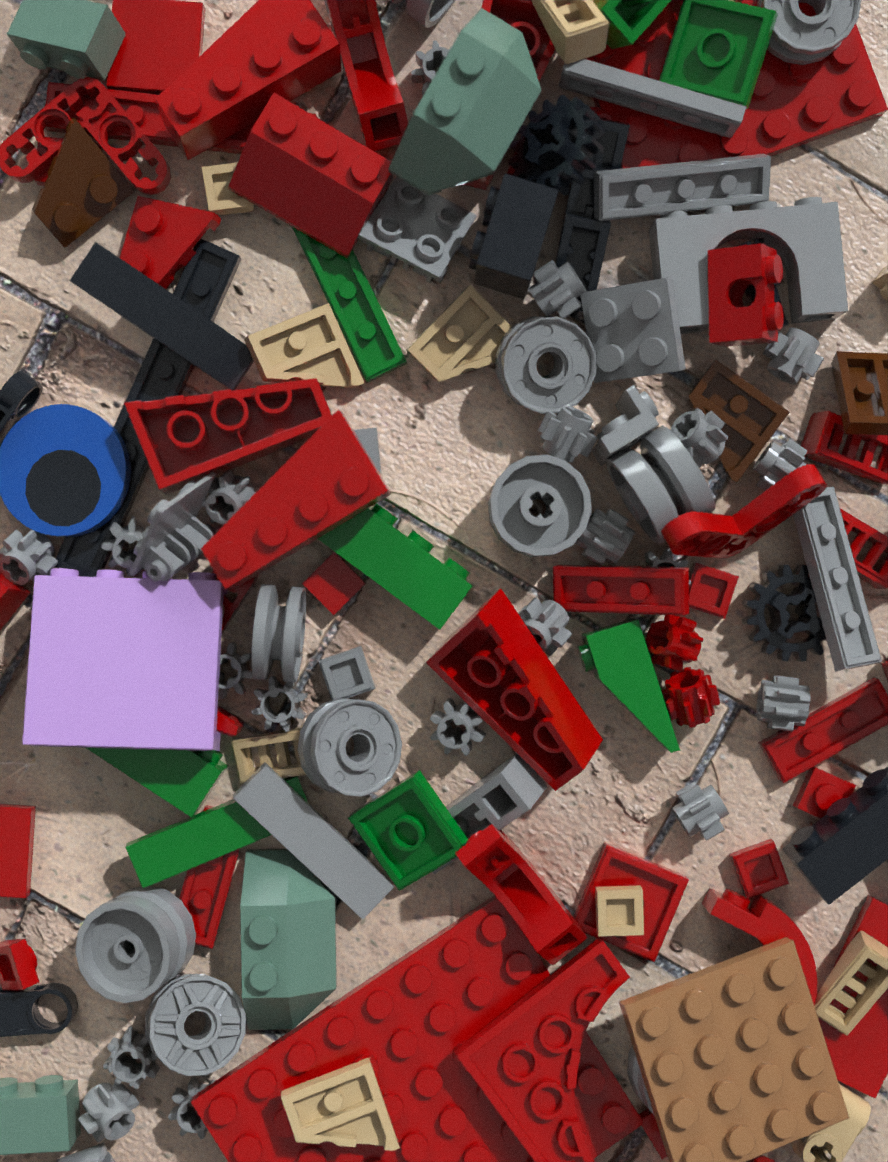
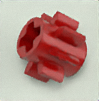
[646,615,703,672]

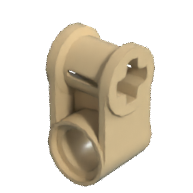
[790,1084,871,1162]

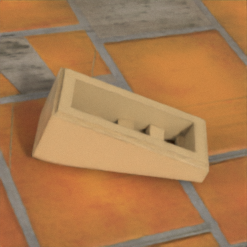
[531,0,609,64]
[231,726,306,785]
[814,930,888,1036]

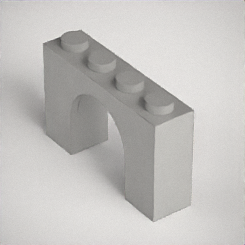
[649,197,848,334]

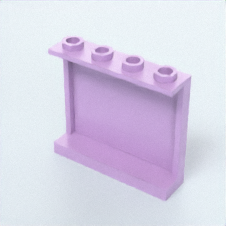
[22,568,228,751]

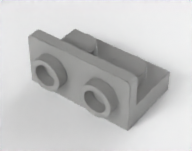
[592,385,659,466]

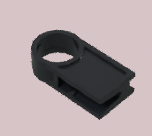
[0,371,43,447]
[0,983,78,1037]

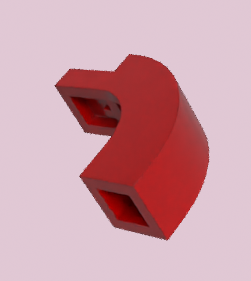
[326,0,408,151]
[456,824,588,966]
[701,888,817,1006]

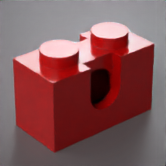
[708,243,784,347]

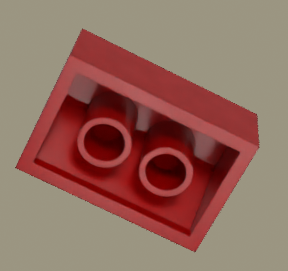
[228,92,393,259]

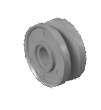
[757,0,861,65]
[495,316,596,414]
[251,584,306,682]
[298,698,402,797]
[145,973,246,1076]

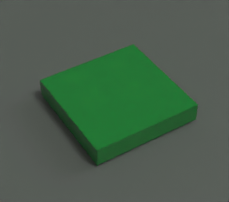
[659,0,778,109]
[348,770,468,891]

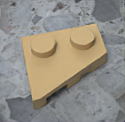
[406,284,512,382]
[244,303,365,389]
[281,1057,400,1151]

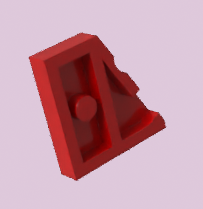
[120,196,222,289]

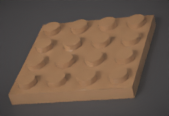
[619,937,850,1162]

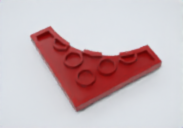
[455,937,630,1162]

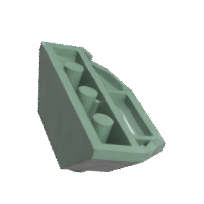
[388,8,541,196]
[240,849,337,1030]

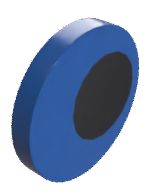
[0,404,131,537]

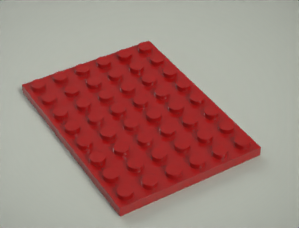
[191,895,644,1162]

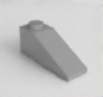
[432,753,548,874]

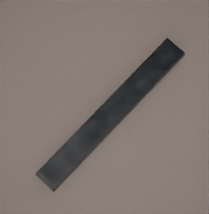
[55,239,242,577]

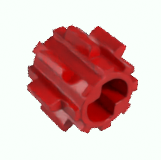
[661,667,720,728]

